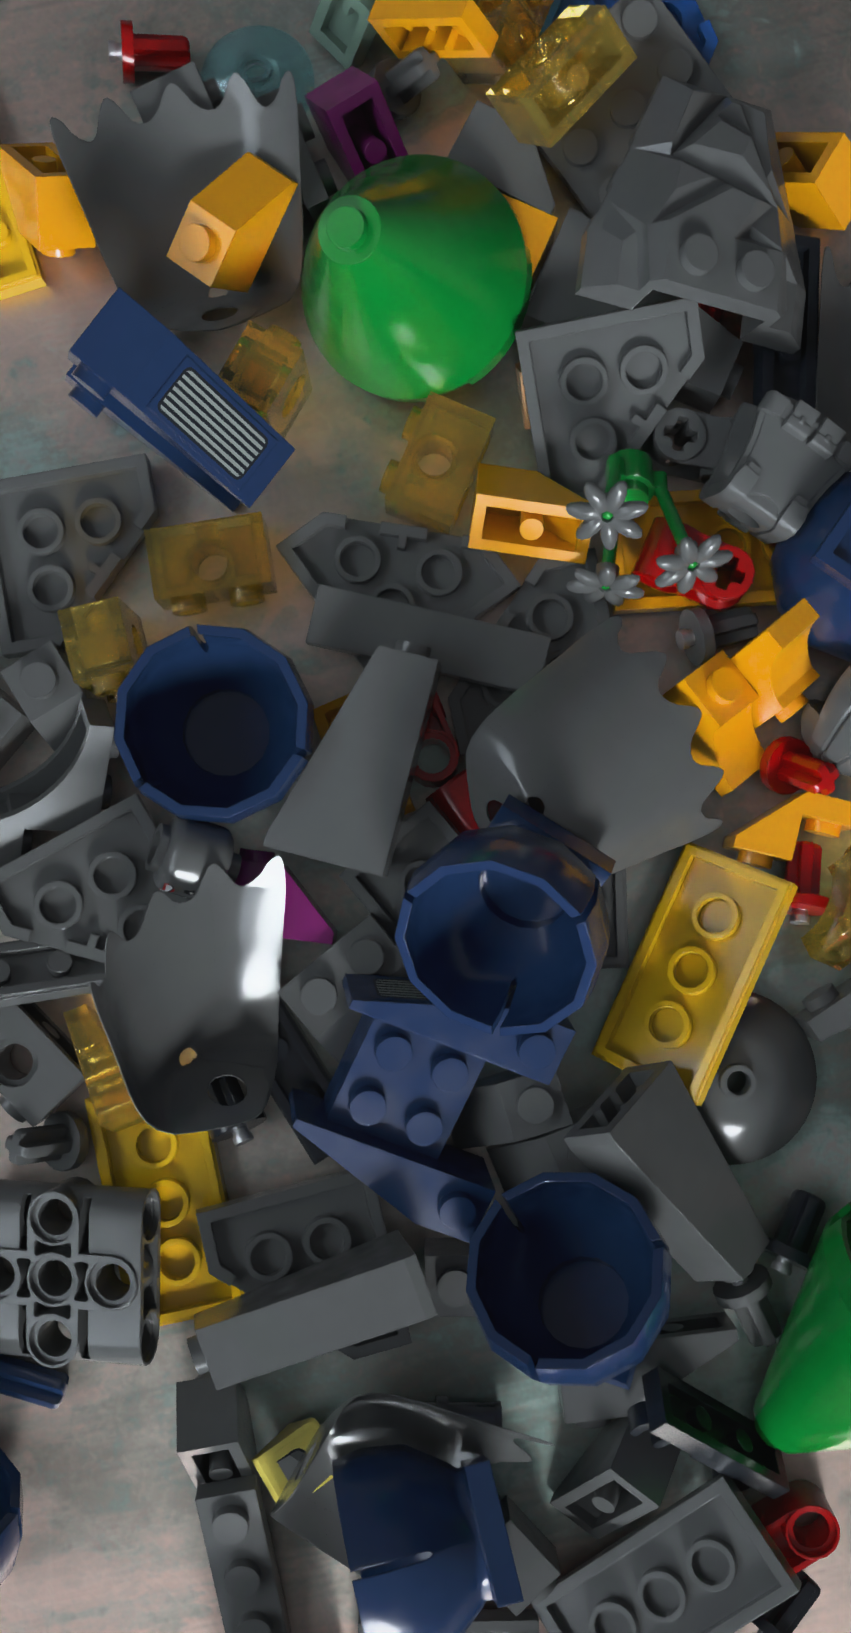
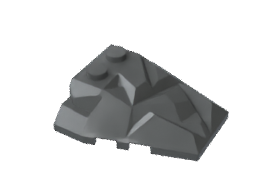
[575,76,806,355]

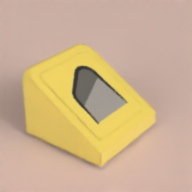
[251,1417,333,1503]

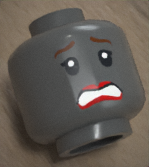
[145,817,242,899]

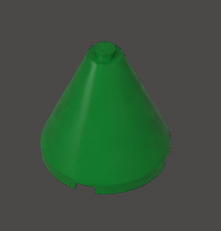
[301,154,532,403]
[753,1202,851,1454]

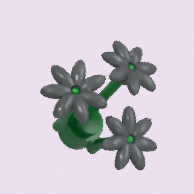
[566,449,733,607]

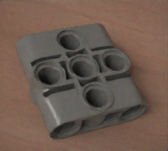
[0,1176,161,1368]

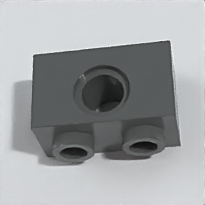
[0,1002,98,1127]

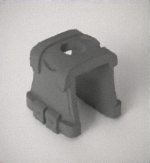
[699,390,851,544]

